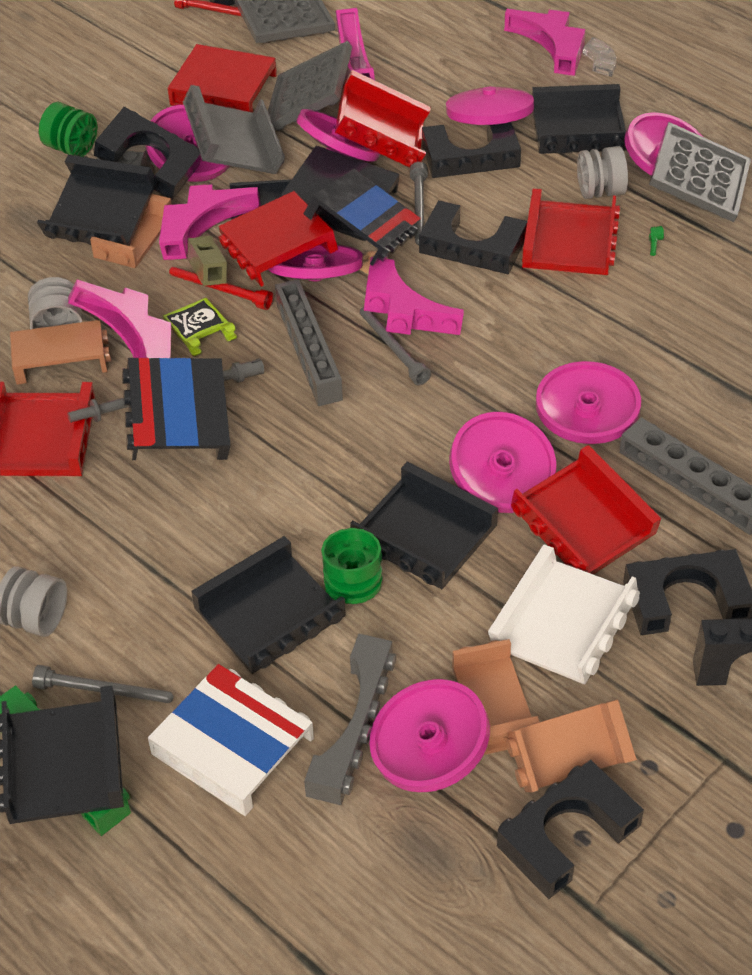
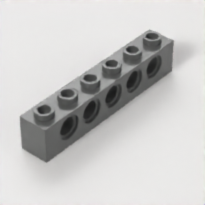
[275,279,343,406]
[620,417,752,535]

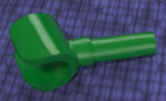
[649,226,664,256]

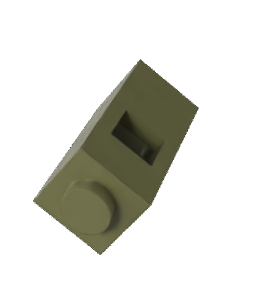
[188,236,227,286]

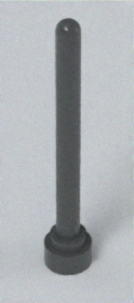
[410,162,428,245]
[360,307,431,385]
[32,665,174,703]

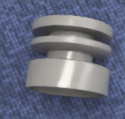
[577,146,628,199]
[28,277,82,329]
[0,566,67,637]

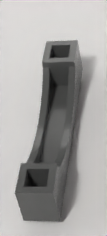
[304,633,396,805]

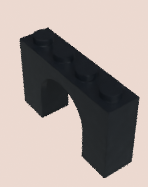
[93,106,201,200]
[422,122,521,178]
[419,200,527,275]
[623,549,752,635]
[693,619,752,686]
[497,759,644,899]

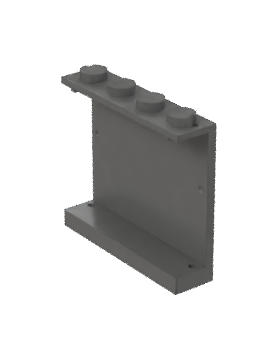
[183,85,285,174]

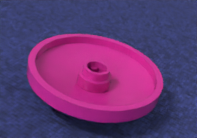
[446,86,534,125]
[146,105,229,182]
[297,109,380,162]
[625,112,703,175]
[268,244,363,282]
[536,361,641,444]
[449,412,556,513]
[369,679,490,792]

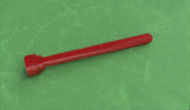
[174,0,242,17]
[169,267,273,310]

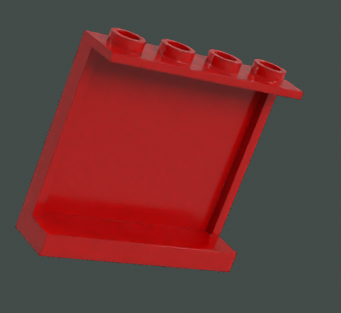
[168,44,277,113]
[335,70,431,168]
[522,188,620,275]
[218,191,338,287]
[0,382,96,476]
[511,445,662,575]

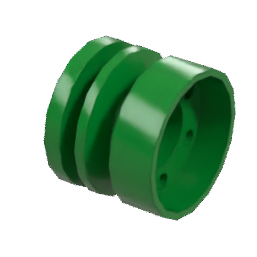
[38,101,98,157]
[321,528,383,604]

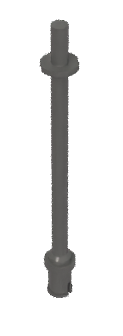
[67,358,264,423]

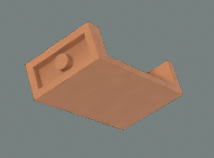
[90,194,171,268]
[10,320,111,385]
[452,639,540,755]
[506,700,637,792]

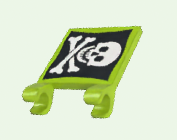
[163,298,237,357]

